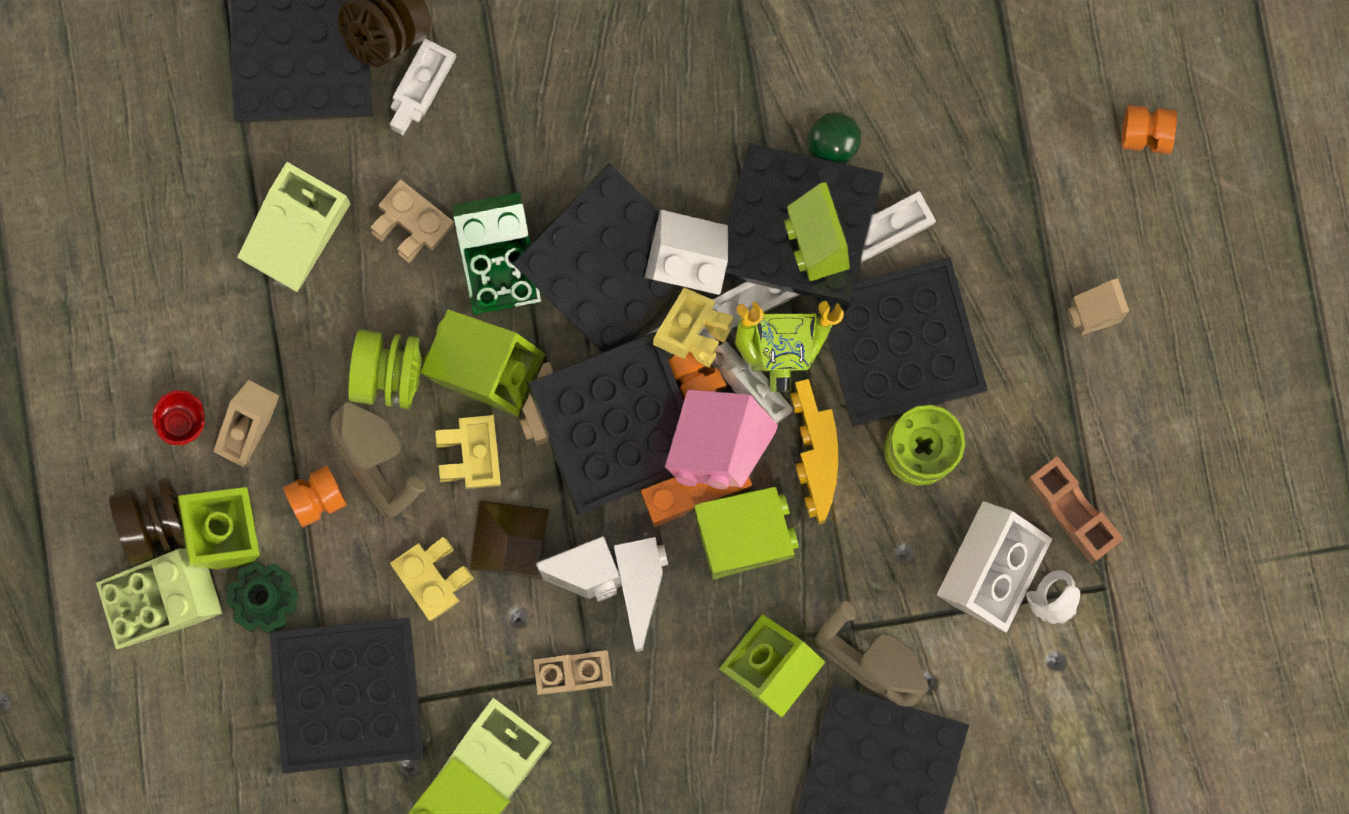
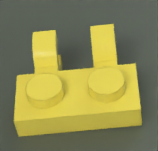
[653,287,734,368]
[435,415,501,489]
[390,537,474,621]

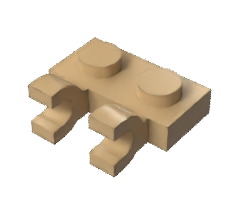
[370,179,454,263]

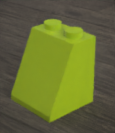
[420,309,545,417]
[694,487,799,580]

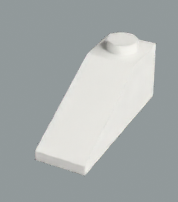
[614,537,668,652]

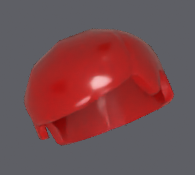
[152,390,205,446]

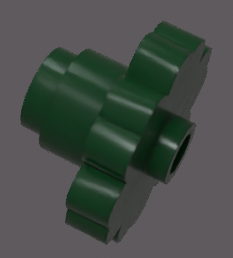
[226,562,299,634]

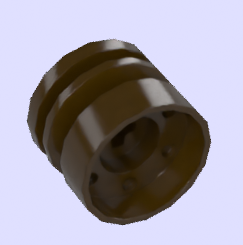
[338,0,431,67]
[109,477,186,566]

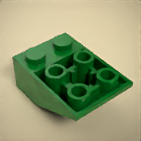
[453,192,541,315]

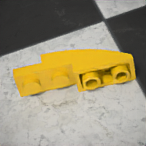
[790,379,838,525]

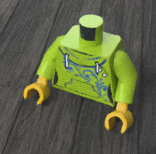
[735,301,844,392]

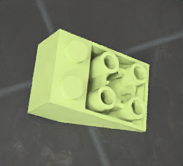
[237,162,350,292]
[96,548,223,649]
[431,698,551,799]

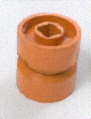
[1121,104,1177,155]
[668,352,727,401]
[283,465,347,528]

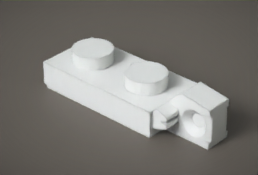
[390,39,456,135]
[712,341,793,424]

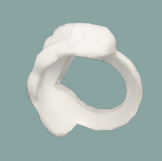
[1026,570,1080,624]

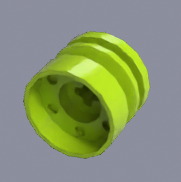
[348,329,422,409]
[883,405,965,486]

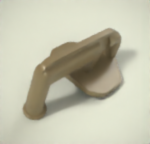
[330,402,426,518]
[815,601,929,707]

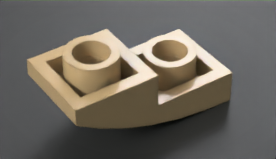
[533,650,612,695]

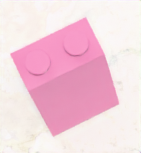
[665,390,778,489]

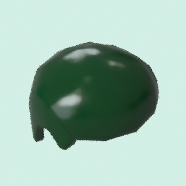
[807,112,861,164]

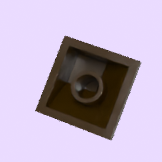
[470,501,549,579]

